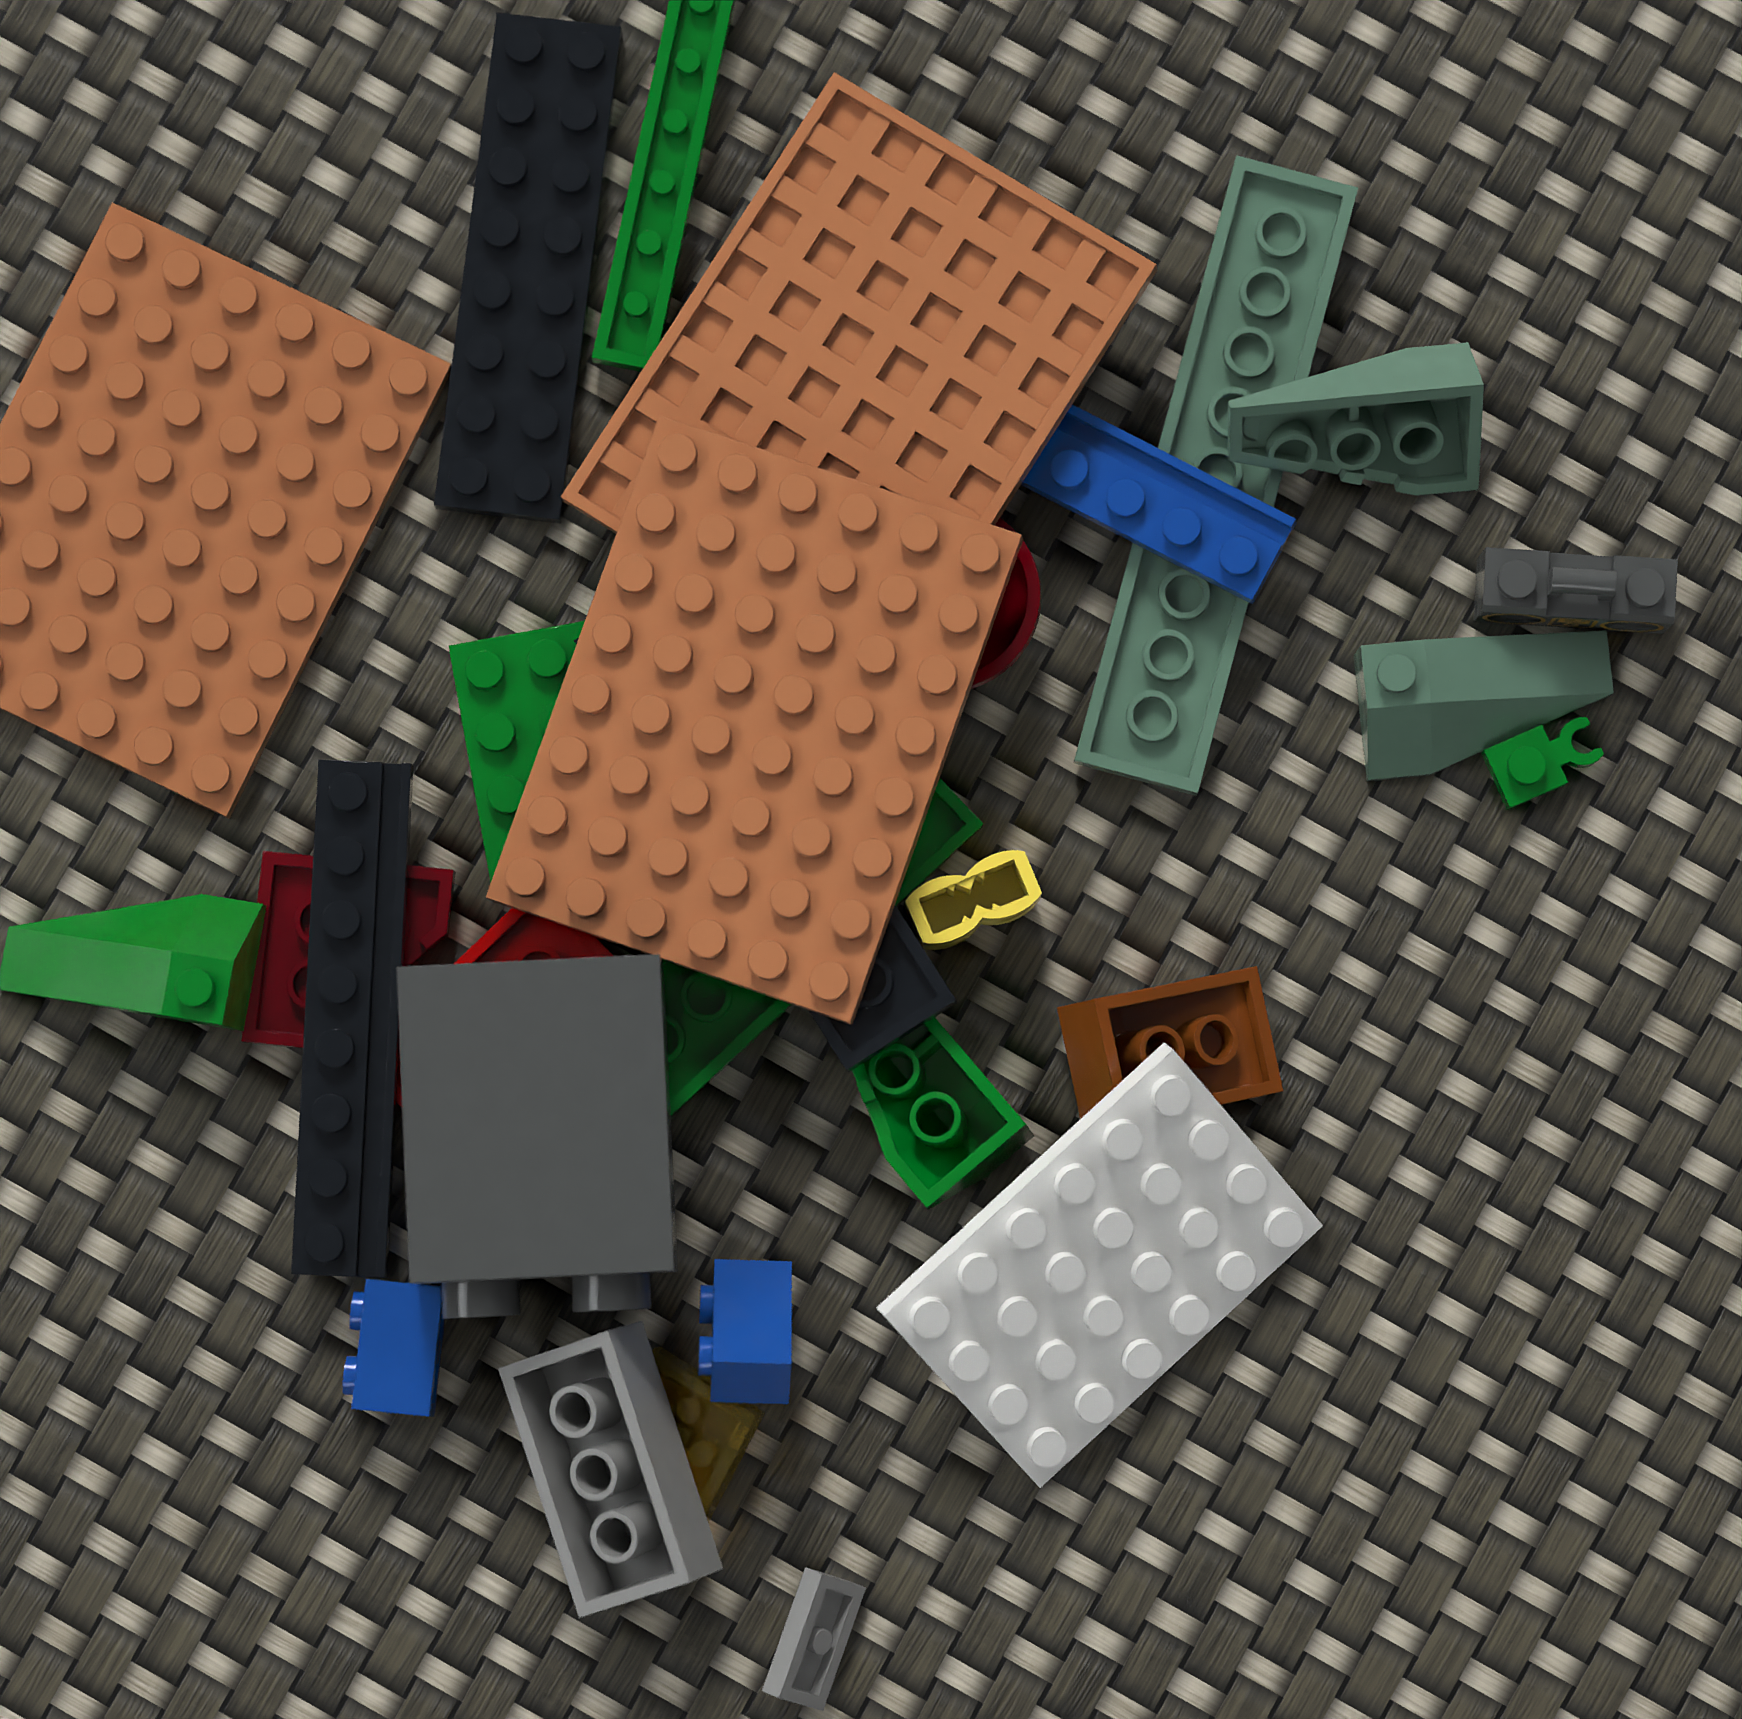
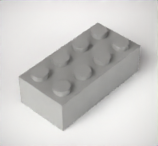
[498,1321,723,1618]

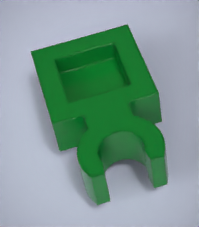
[1481,717,1604,810]

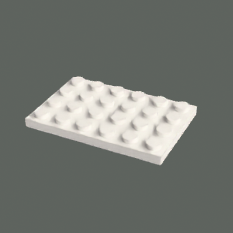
[876,1043,1323,1488]

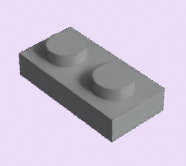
[762,1567,866,1711]

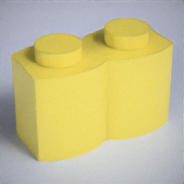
[905,850,1042,950]

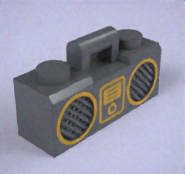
[1474,547,1678,634]

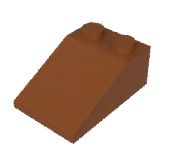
[1057,966,1283,1119]

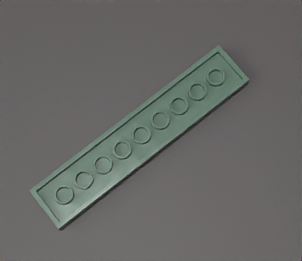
[1074,155,1358,796]

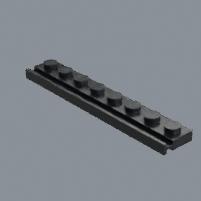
[291,760,414,1278]

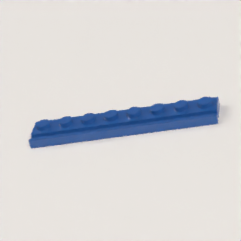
[1021,404,1296,604]

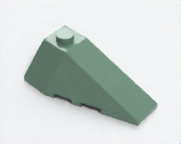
[1227,342,1484,496]
[1353,630,1614,781]

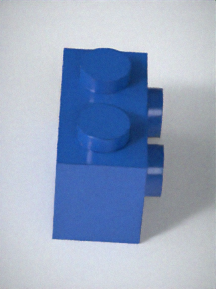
[698,1259,792,1404]
[342,1279,445,1417]

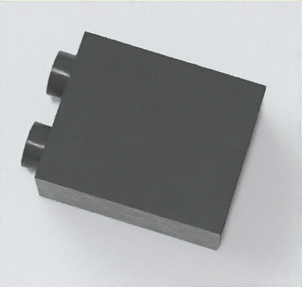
[397,954,678,1319]

